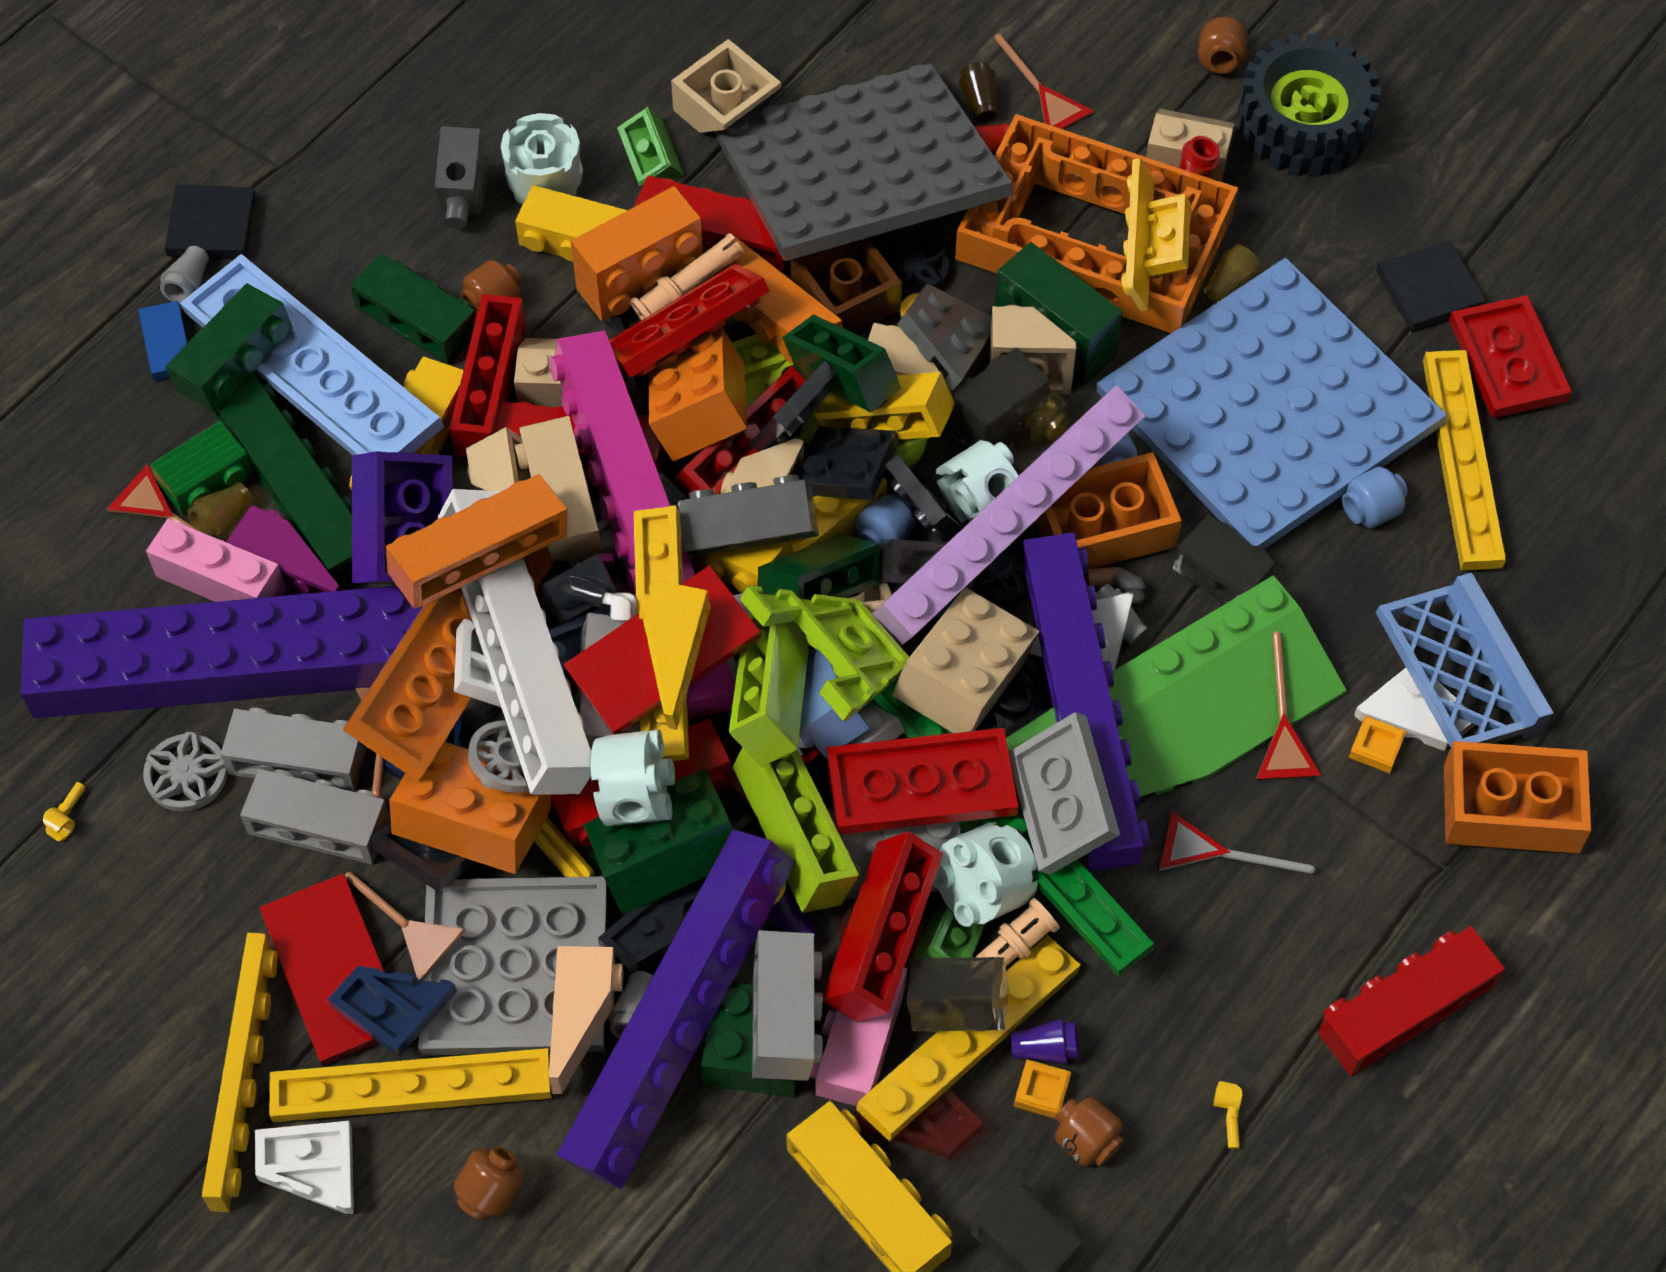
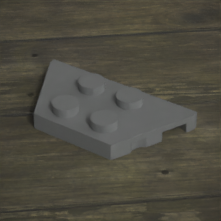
[898,284,992,391]

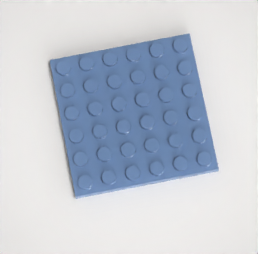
[1097,257,1447,556]

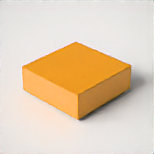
[1349,716,1406,773]
[1014,1059,1071,1118]

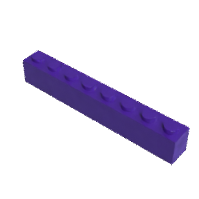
[1022,532,1149,872]
[557,829,796,1189]

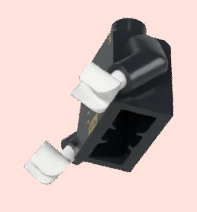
[538,553,637,625]

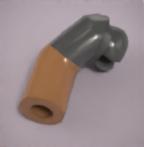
[1086,567,1146,604]

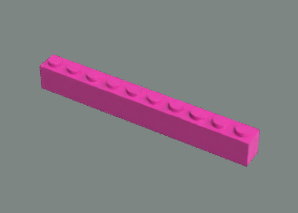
[549,330,735,720]

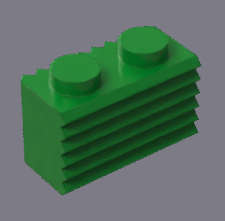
[150,421,253,515]

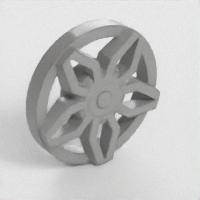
[468,720,530,793]
[143,732,227,812]

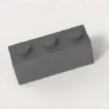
[678,475,819,557]

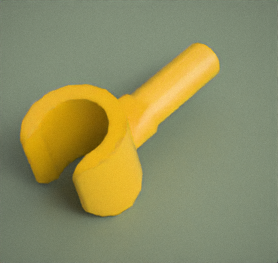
[43,782,85,842]
[1213,1081,1242,1149]

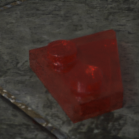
[853,1089,983,1160]

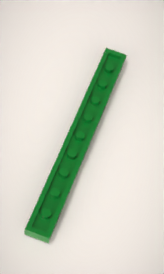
[871,678,1154,978]

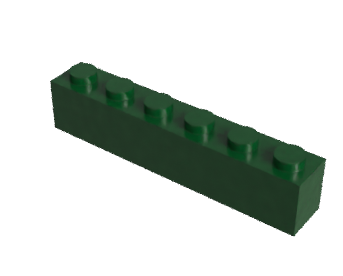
[213,372,352,587]

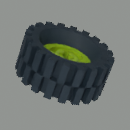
[1237,33,1381,177]

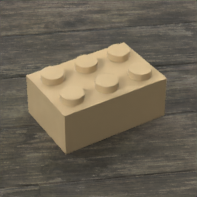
[892,587,1039,733]

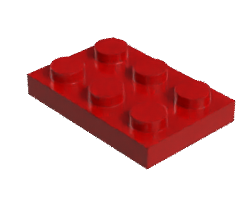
[1449,295,1572,419]

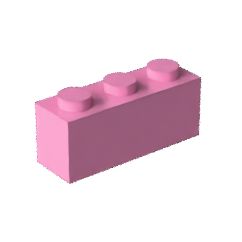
[146,518,287,602]
[810,968,907,1107]

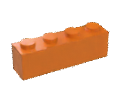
[717,238,843,364]
[386,474,567,609]

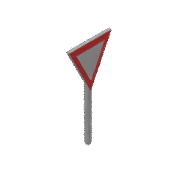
[1159,811,1315,874]

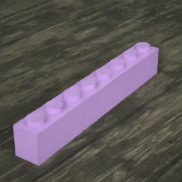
[872,385,1145,647]

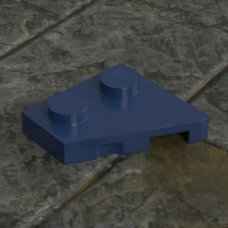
[327,966,457,1058]

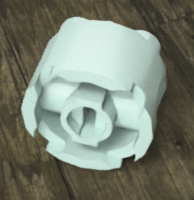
[501,113,583,204]
[936,440,1018,523]
[591,729,675,826]
[933,822,1038,927]

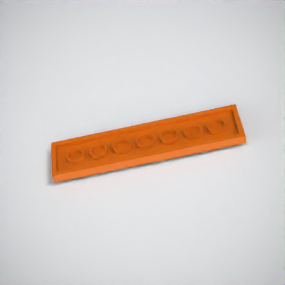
[342,545,556,781]

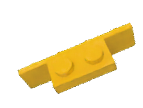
[1122,158,1191,311]

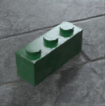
[350,253,476,365]
[165,283,293,412]
[782,314,902,412]
[757,534,880,600]

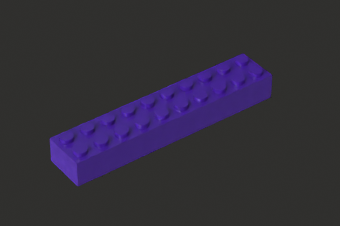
[21,586,424,719]

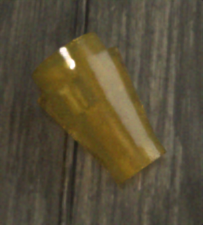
[1203,245,1260,303]
[188,482,252,535]

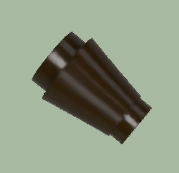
[959,62,998,123]

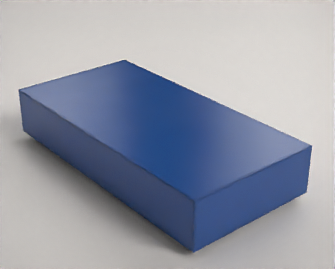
[138,301,188,381]

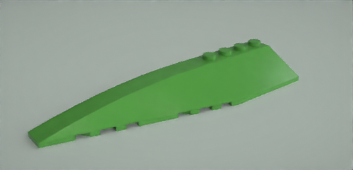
[960,575,1346,834]

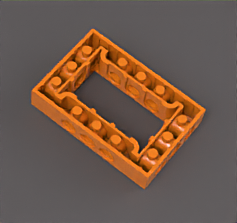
[955,114,1238,333]

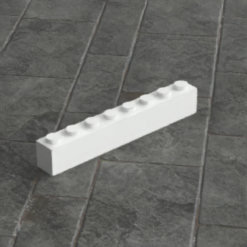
[438,489,592,795]

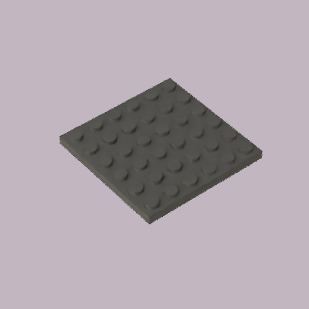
[715,63,1013,262]

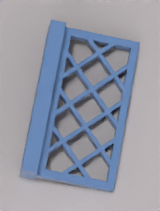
[1375,573,1554,747]

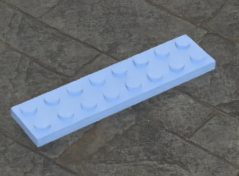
[180,254,444,455]

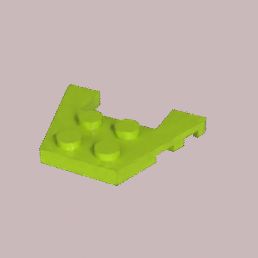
[740,586,909,721]

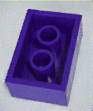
[352,451,452,585]

